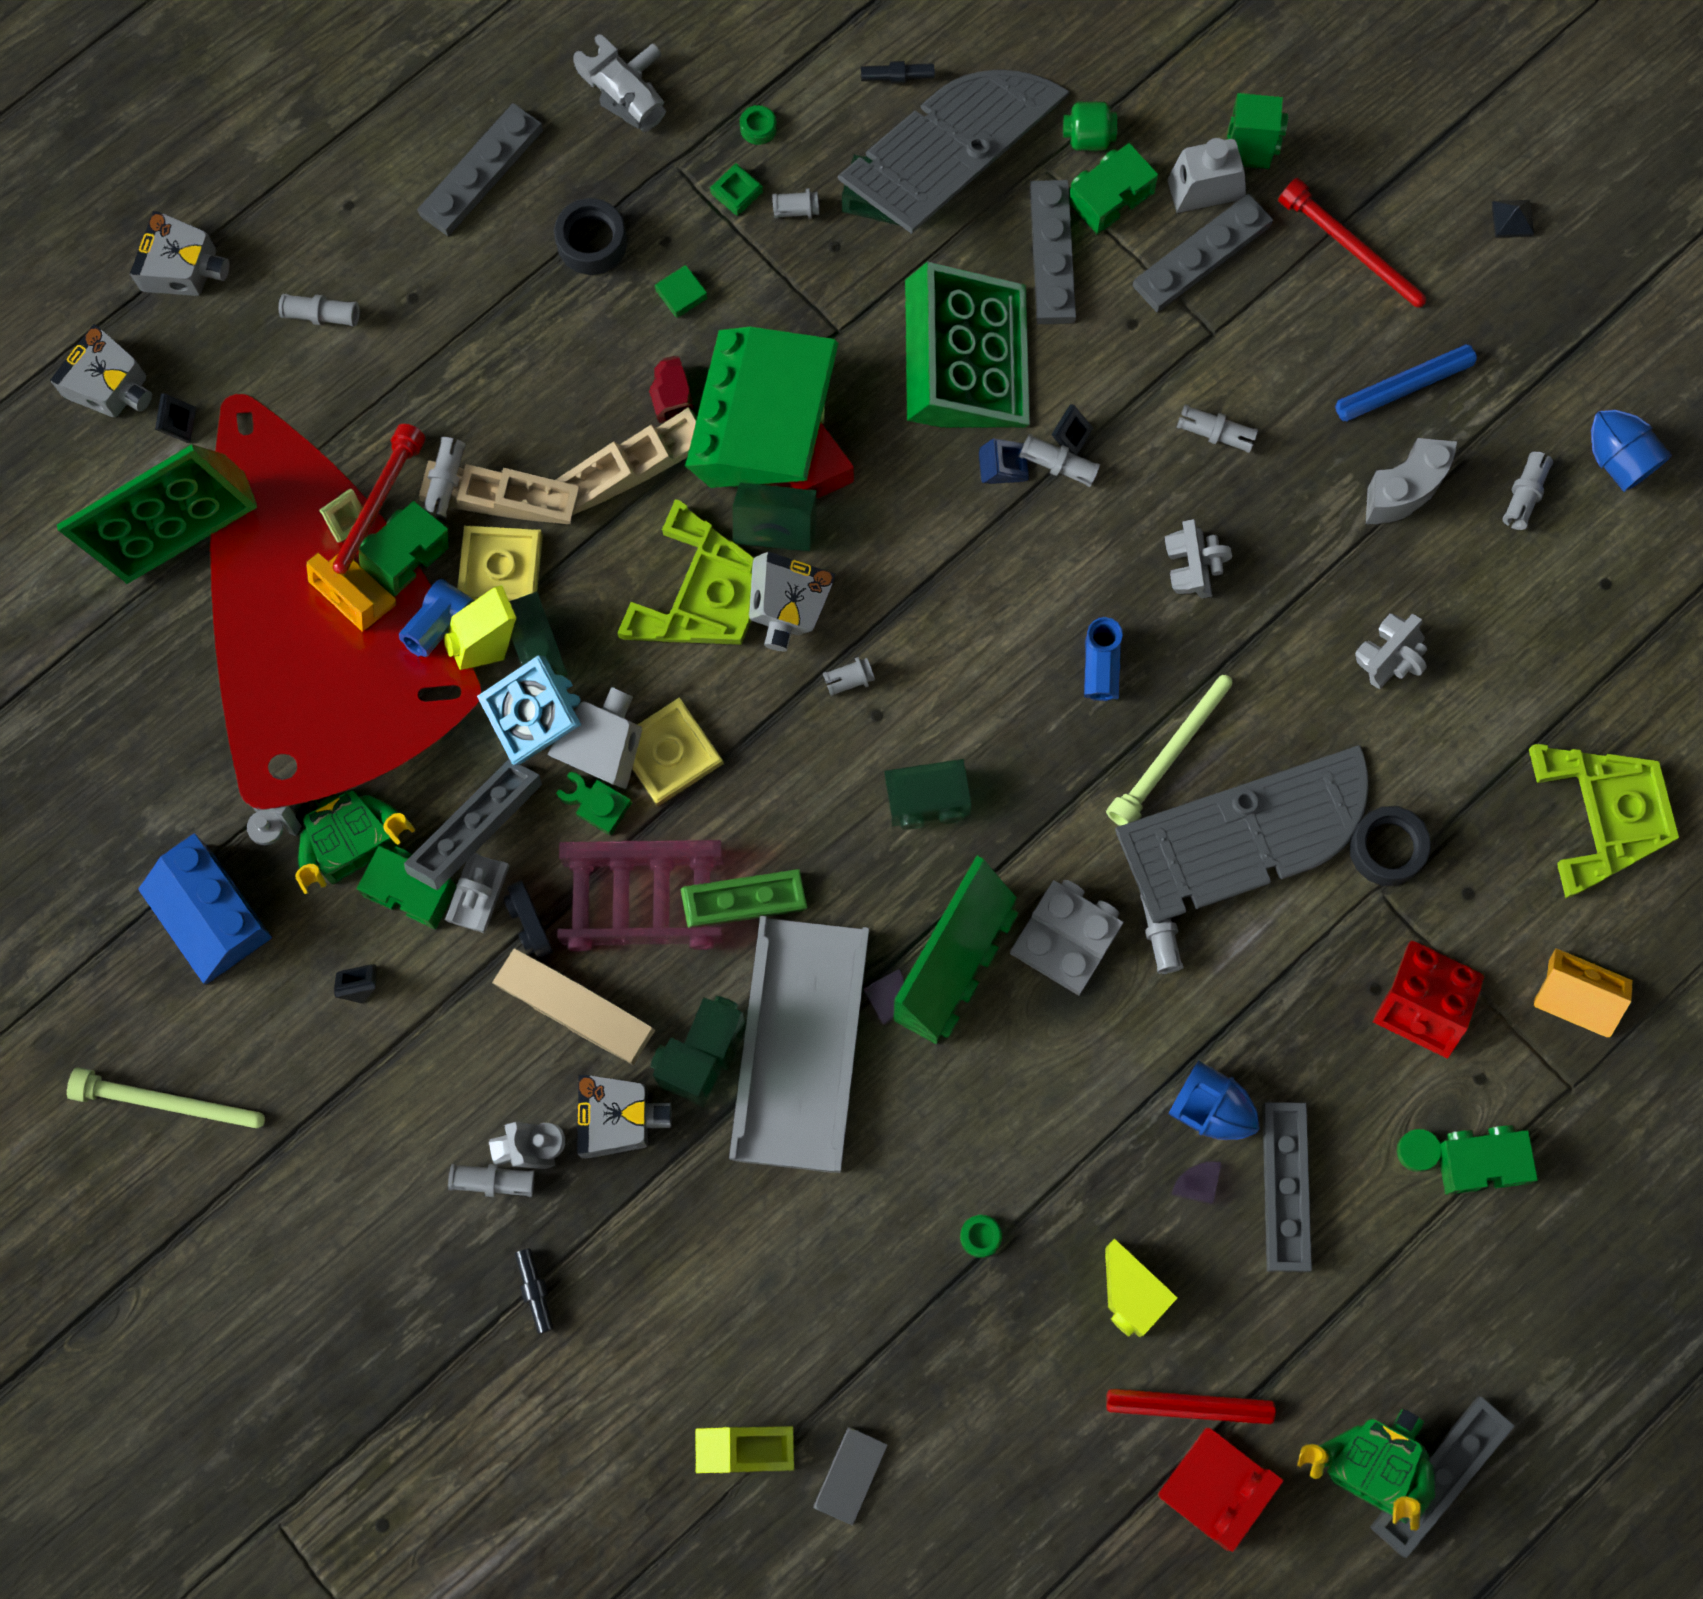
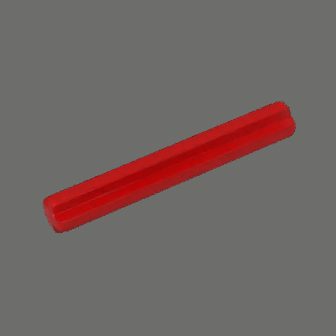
[1106,1389,1276,1424]

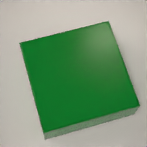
[710,163,763,217]
[655,265,708,318]

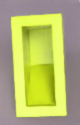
[444,585,516,670]
[1105,1239,1177,1337]
[696,1427,794,1473]

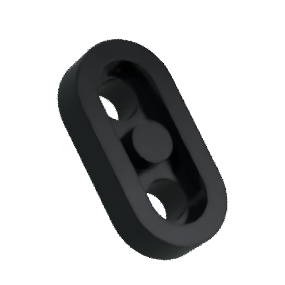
[503,880,554,959]

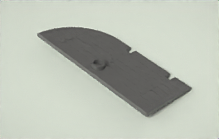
[838,70,1070,234]
[1115,745,1369,924]

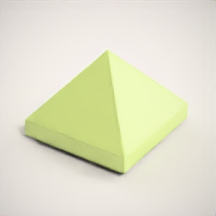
[320,489,362,543]

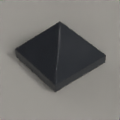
[1491,200,1534,238]
[155,393,196,443]
[1052,404,1093,455]
[334,964,377,1004]

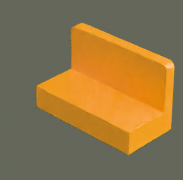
[307,553,396,632]
[1534,948,1633,1037]

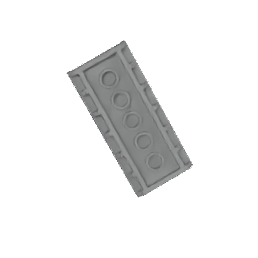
[729,916,869,1173]

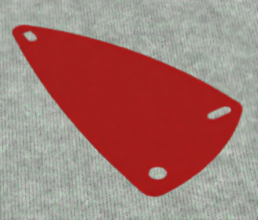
[210,394,481,809]

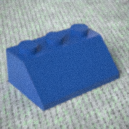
[138,833,272,985]

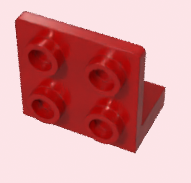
[1373,941,1484,1059]
[1158,1428,1284,1552]

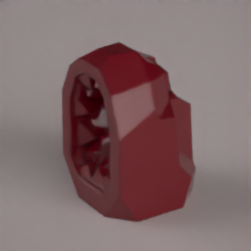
[649,356,695,423]

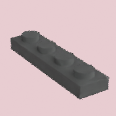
[417,103,543,237]
[1030,180,1076,325]
[1133,194,1273,313]
[404,759,542,890]
[1262,1103,1311,1272]
[1370,1397,1514,1558]

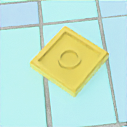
[457,526,543,607]
[632,697,724,807]

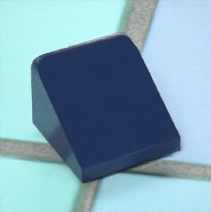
[979,438,1029,484]

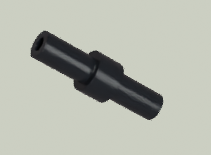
[861,61,935,84]
[515,1248,554,1334]

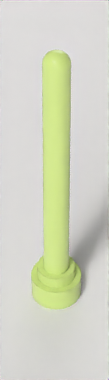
[1106,675,1232,826]
[67,1067,265,1128]

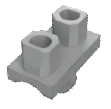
[1165,519,1232,599]
[1355,614,1428,689]
[247,775,303,845]
[445,853,510,934]
[489,1122,565,1169]

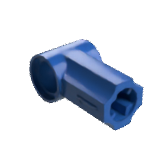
[399,579,475,657]
[1084,617,1123,701]

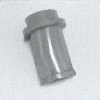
[773,188,819,219]
[823,657,875,697]

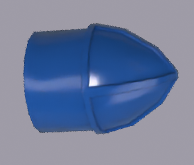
[1591,410,1672,492]
[1168,1061,1260,1140]

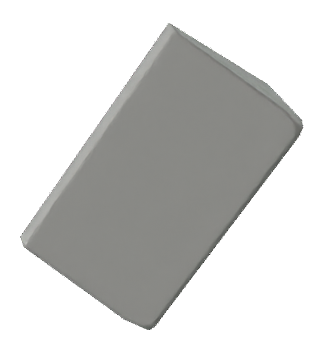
[813,1427,887,1525]

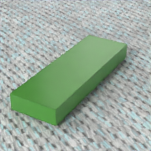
[681,869,807,929]

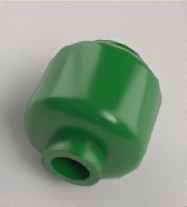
[1063,101,1117,152]

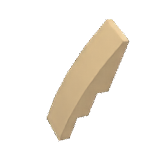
[556,408,697,515]
[419,460,579,524]
[492,949,655,1065]

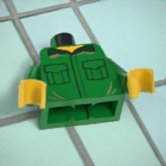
[296,790,415,894]
[1298,1409,1436,1531]

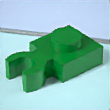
[556,772,632,836]

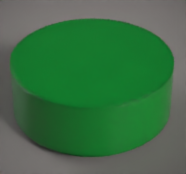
[739,105,777,145]
[1397,1129,1441,1172]
[960,1215,1002,1258]

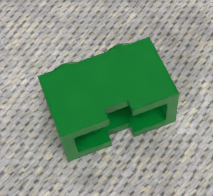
[1227,93,1288,169]
[1069,143,1158,235]
[358,501,448,597]
[356,846,457,930]
[1439,1125,1538,1195]

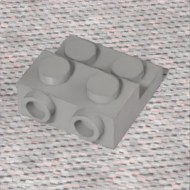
[1010,880,1123,996]

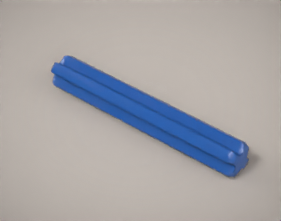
[1335,344,1477,421]

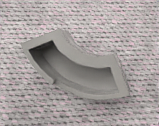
[1366,438,1457,524]

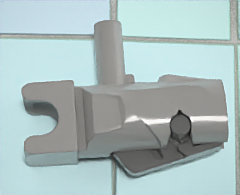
[574,35,666,132]

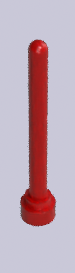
[1278,177,1426,308]
[333,424,425,574]

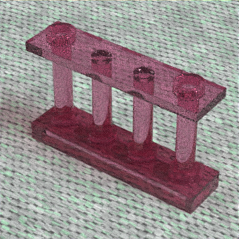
[557,840,723,951]

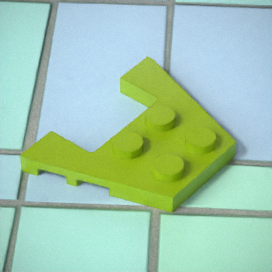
[618,499,754,645]
[1529,744,1679,898]

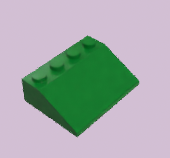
[905,262,1030,428]
[685,326,839,488]
[57,444,257,584]
[894,856,1019,1045]

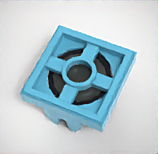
[477,655,581,765]

